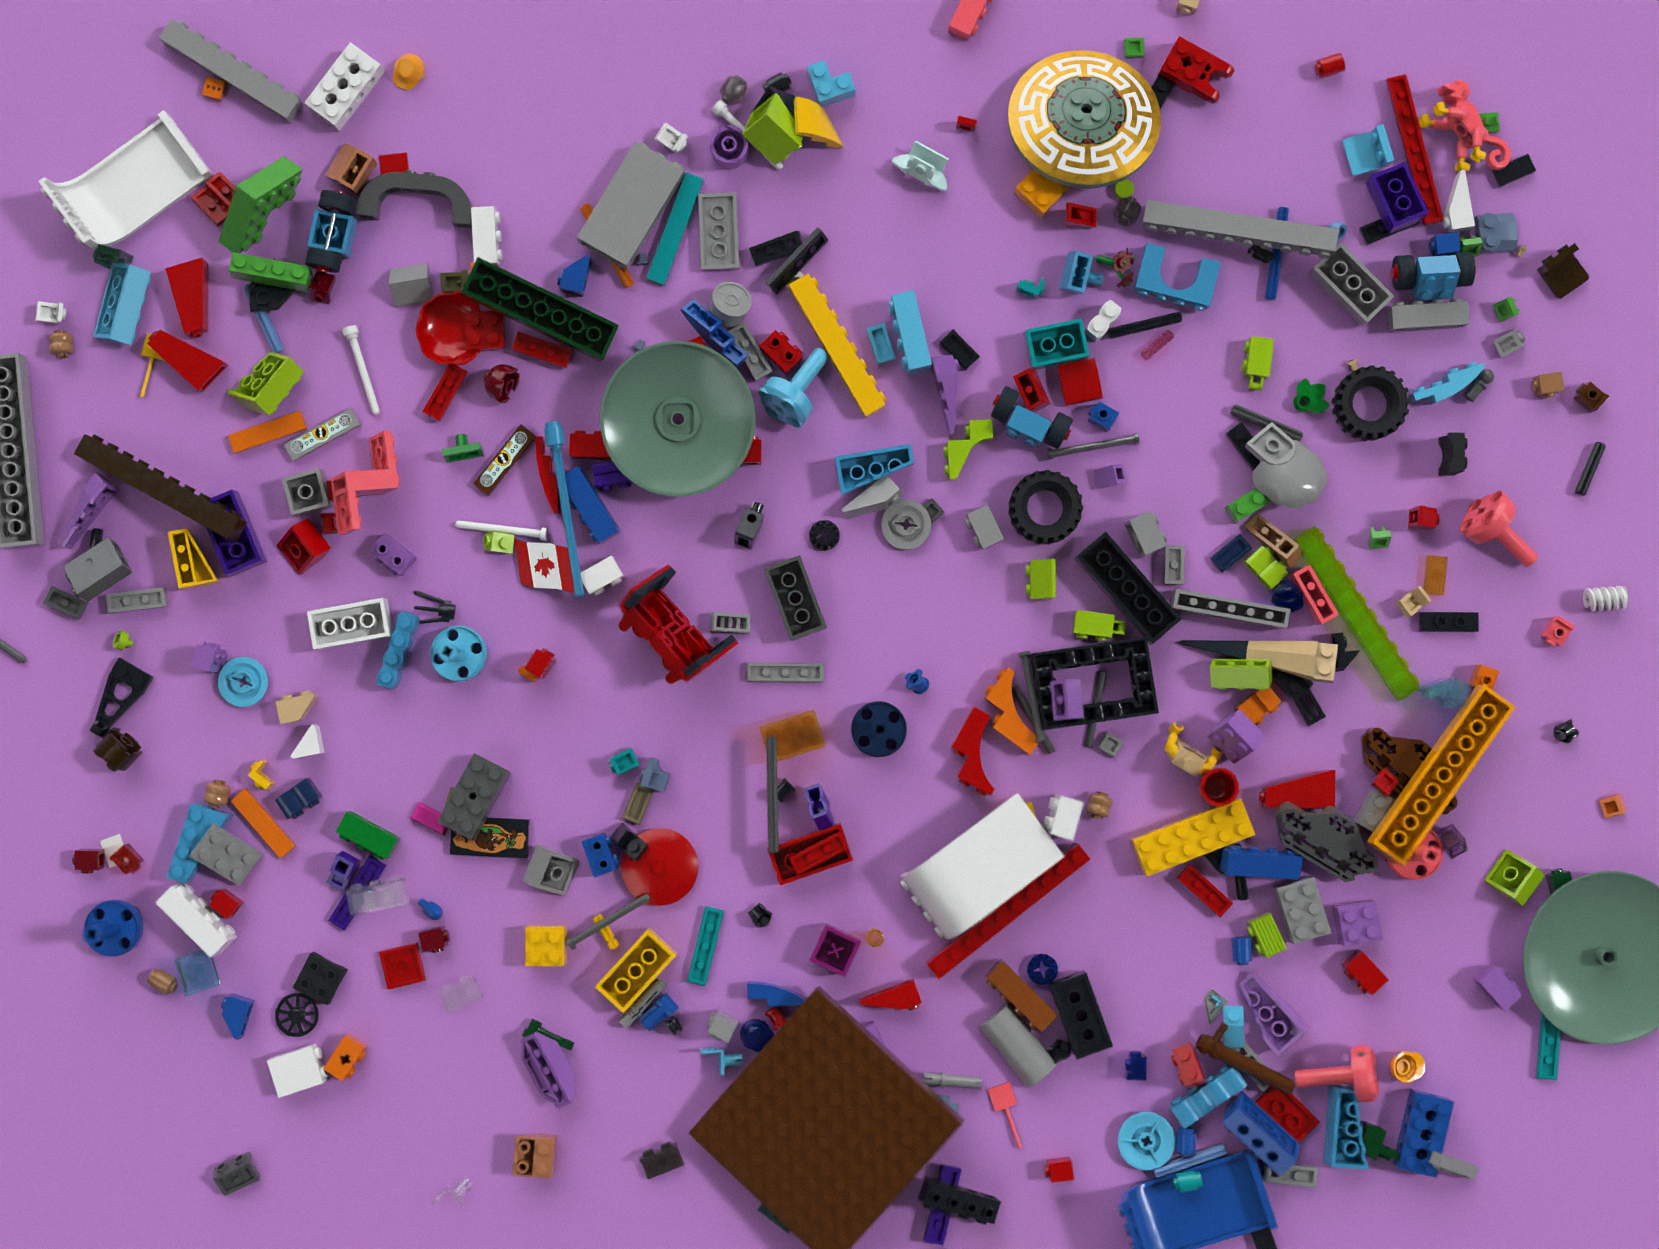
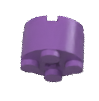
[710,125,749,169]

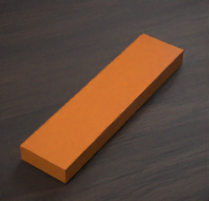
[228,411,308,454]
[231,788,297,859]

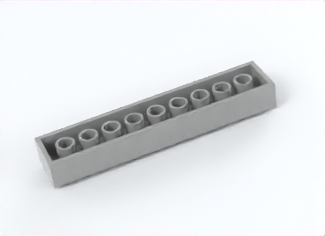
[0,353,45,550]

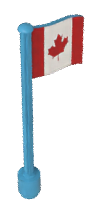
[514,421,585,598]

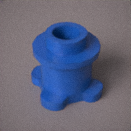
[905,669,930,695]

